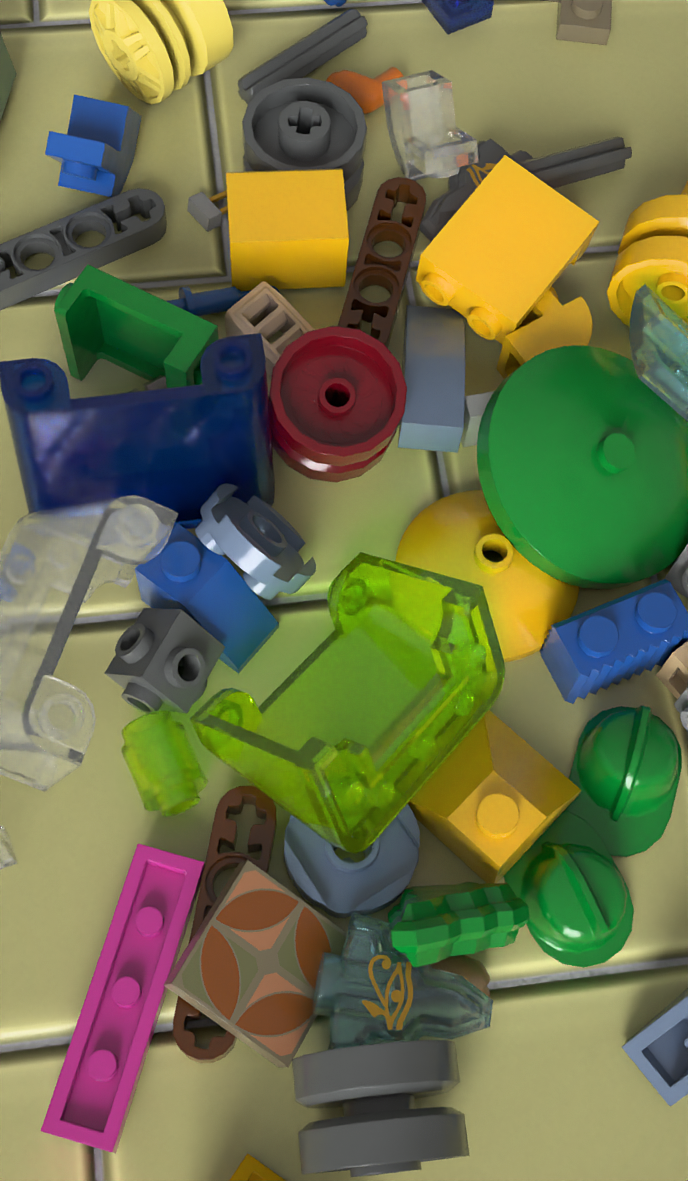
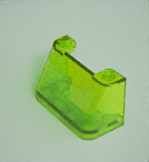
[189,552,505,854]

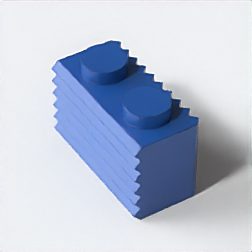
[540,579,688,704]

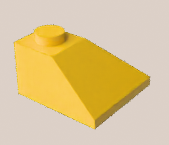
[396,704,581,883]

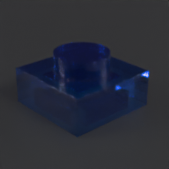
[422,0,494,35]

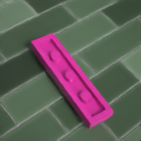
[41,844,205,1154]

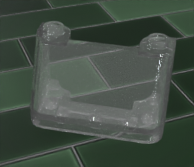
[0,495,178,792]

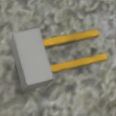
[187,190,228,232]

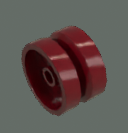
[265,326,407,483]

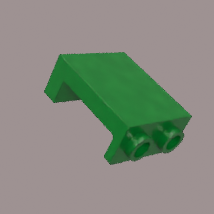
[54,264,222,437]

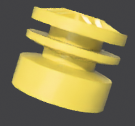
[89,0,234,105]

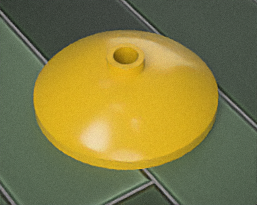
[394,490,579,663]

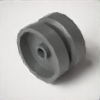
[242,77,367,211]
[292,1040,469,1177]

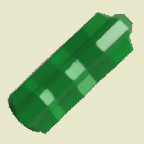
[388,882,530,967]

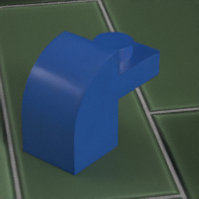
[45,94,142,197]

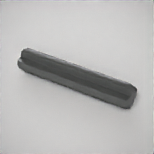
[238,9,368,104]
[519,136,632,189]

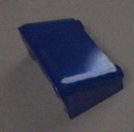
[0,333,275,544]

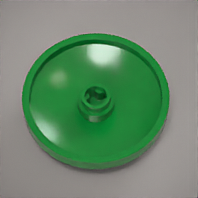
[477,345,688,589]

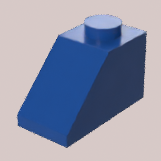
[135,523,279,674]

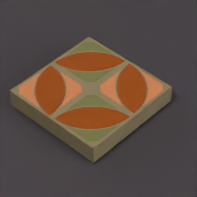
[164,860,358,1068]

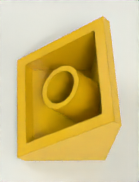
[226,168,349,291]

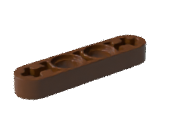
[338,177,426,348]
[173,786,277,1063]

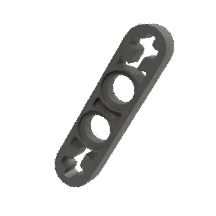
[0,188,167,310]

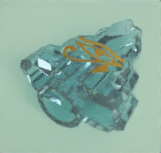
[312,912,493,1050]

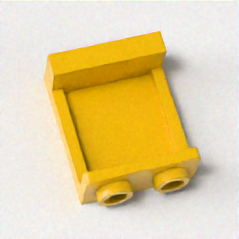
[416,155,599,345]

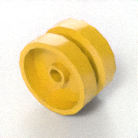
[607,195,688,342]

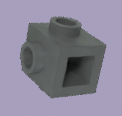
[105,608,225,715]

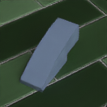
[398,305,466,453]

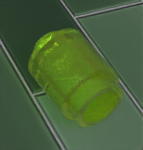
[121,710,208,817]

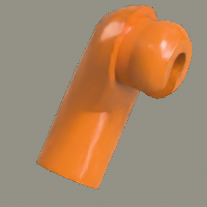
[326,67,406,114]

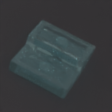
[629,284,688,422]

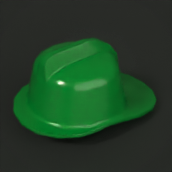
[565,705,682,857]
[503,810,634,968]

